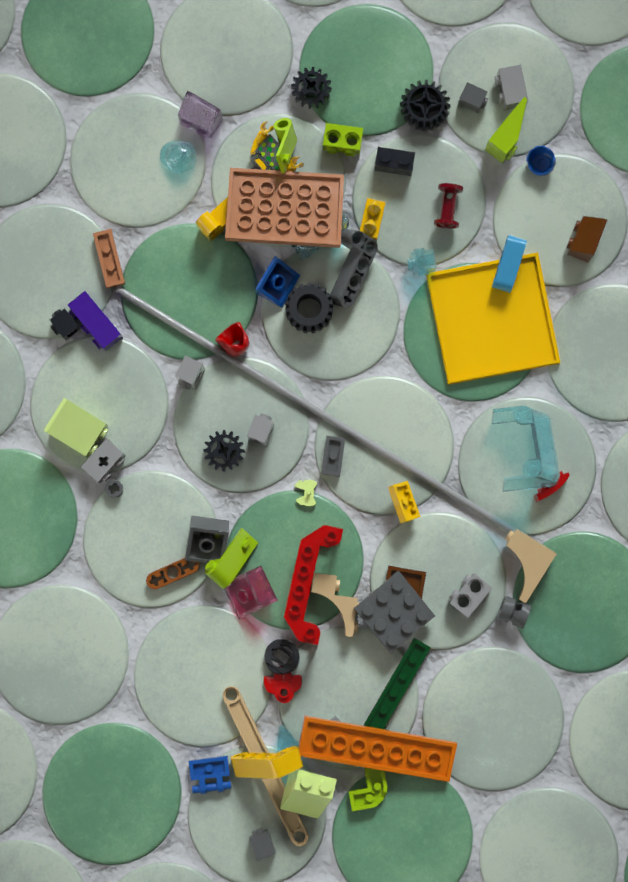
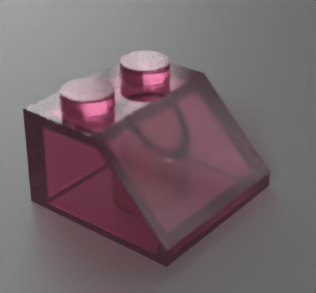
[224,566,278,619]

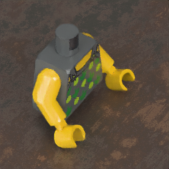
[250,121,304,172]

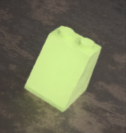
[43,398,109,458]
[280,769,337,819]

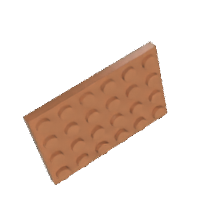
[225,168,344,248]

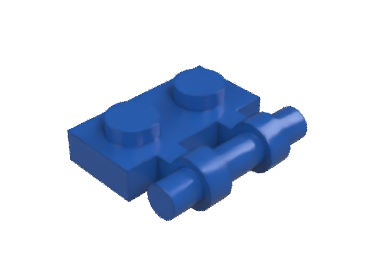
[189,755,232,795]

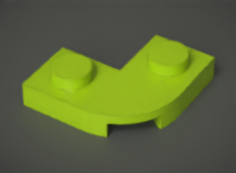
[349,768,387,811]

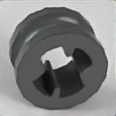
[105,480,123,497]

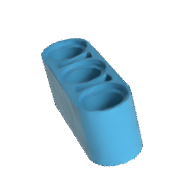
[492,235,527,293]

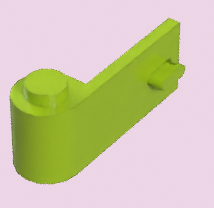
[274,118,297,173]
[205,528,258,588]

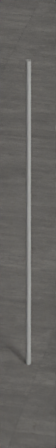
[116,286,516,533]

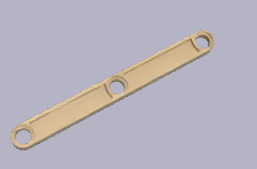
[223,686,308,846]

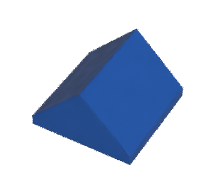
[255,256,301,308]

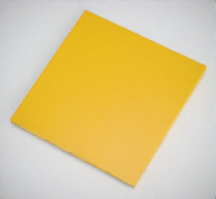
[426,252,561,385]

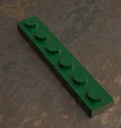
[363,638,431,729]

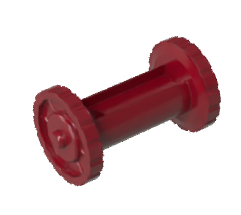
[434,183,463,229]

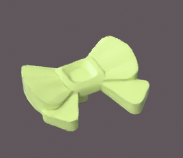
[295,480,317,506]

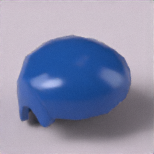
[526,146,556,176]

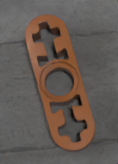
[146,558,200,589]

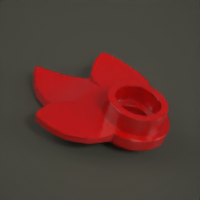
[263,665,302,703]

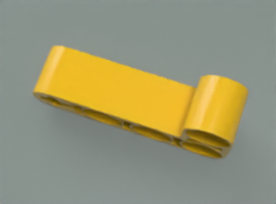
[196,197,228,241]
[230,746,303,779]

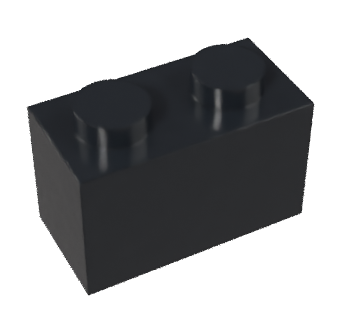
[374,147,415,176]

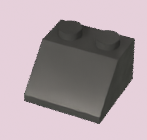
[185,515,229,563]

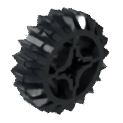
[400,79,451,131]

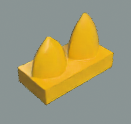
[360,198,386,240]

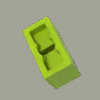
[323,123,363,157]

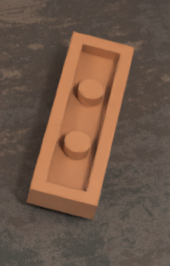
[93,229,125,289]

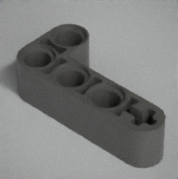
[330,229,378,308]

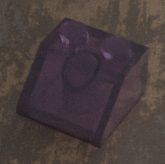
[178,91,223,139]

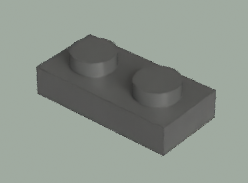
[321,435,345,477]

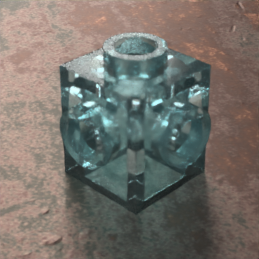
[407,248,436,277]

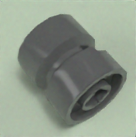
[497,595,531,629]

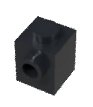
[50,308,81,340]

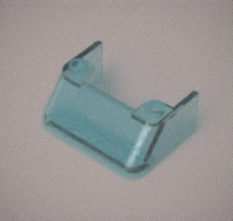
[491,406,560,492]

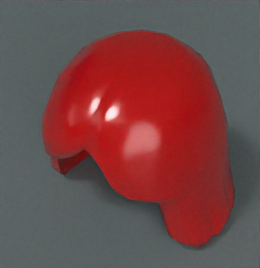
[215,322,250,357]

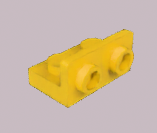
[388,481,421,524]

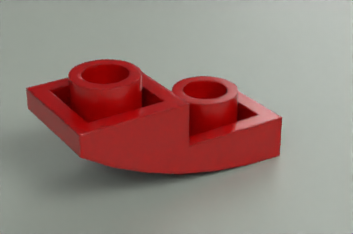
[534,471,570,502]

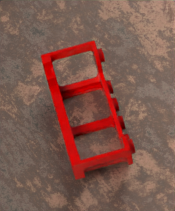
[284,525,343,645]

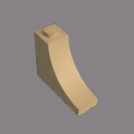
[505,528,556,603]

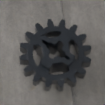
[291,67,332,109]
[203,430,245,472]

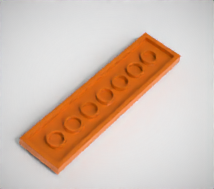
[298,715,457,782]

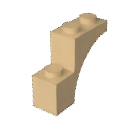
[312,573,360,637]

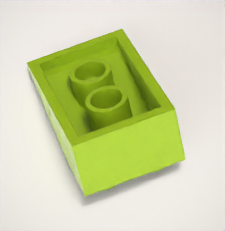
[485,97,527,164]

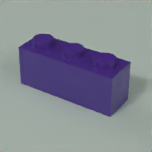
[68,291,123,351]

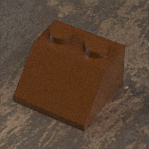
[566,216,608,263]

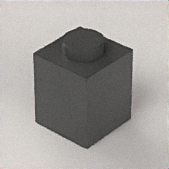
[458,82,489,113]
[249,828,276,861]

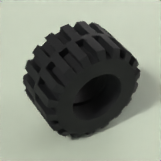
[285,283,333,333]

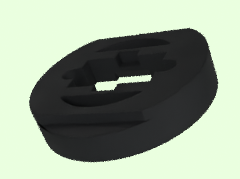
[264,639,300,675]

